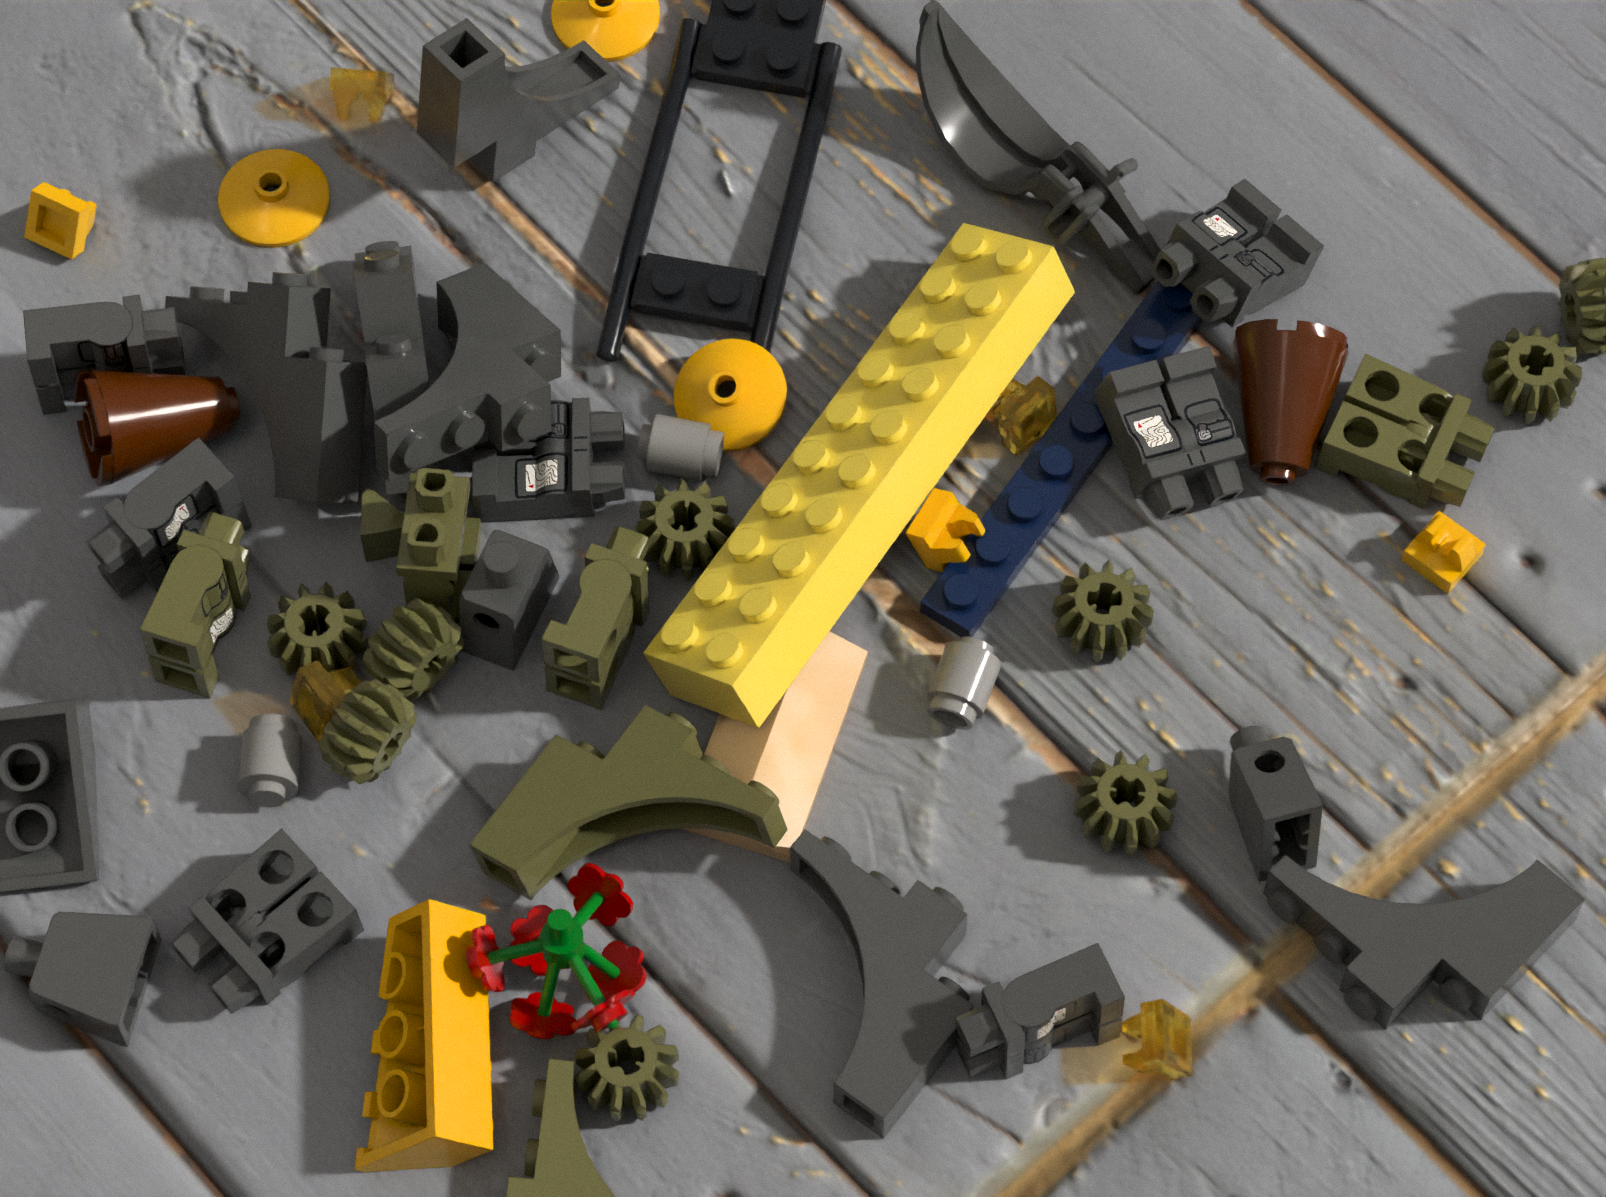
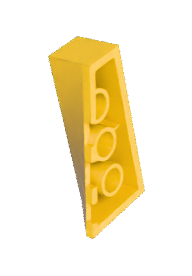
[354,899,494,1172]

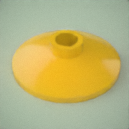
[551,0,660,62]
[218,149,330,248]
[674,339,788,451]

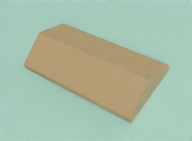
[681,631,868,863]

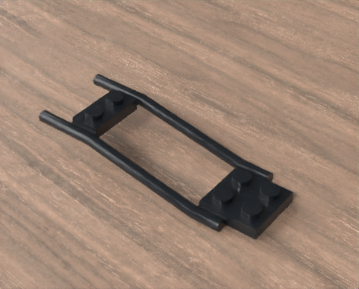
[596,0,842,362]

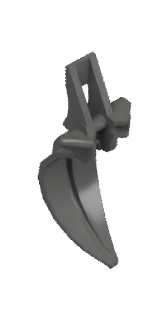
[916,0,1161,294]

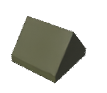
[360,489,404,562]

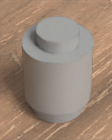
[637,414,725,481]
[927,637,1001,730]
[237,713,302,808]

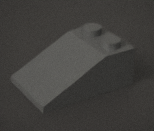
[0,697,99,892]

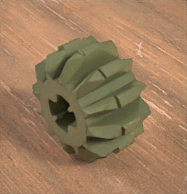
[1558,258,1606,355]
[1482,323,1582,425]
[635,477,735,581]
[1052,560,1154,664]
[267,582,368,685]
[362,598,465,702]
[319,679,417,784]
[1074,750,1177,857]
[575,1013,680,1122]

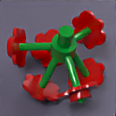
[466,863,647,1039]

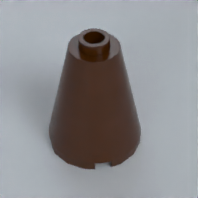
[1233,319,1349,486]
[74,370,240,486]

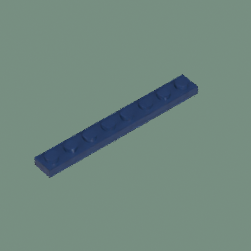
[920,280,1203,637]

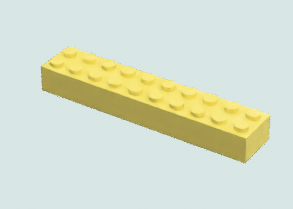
[643,223,1075,728]

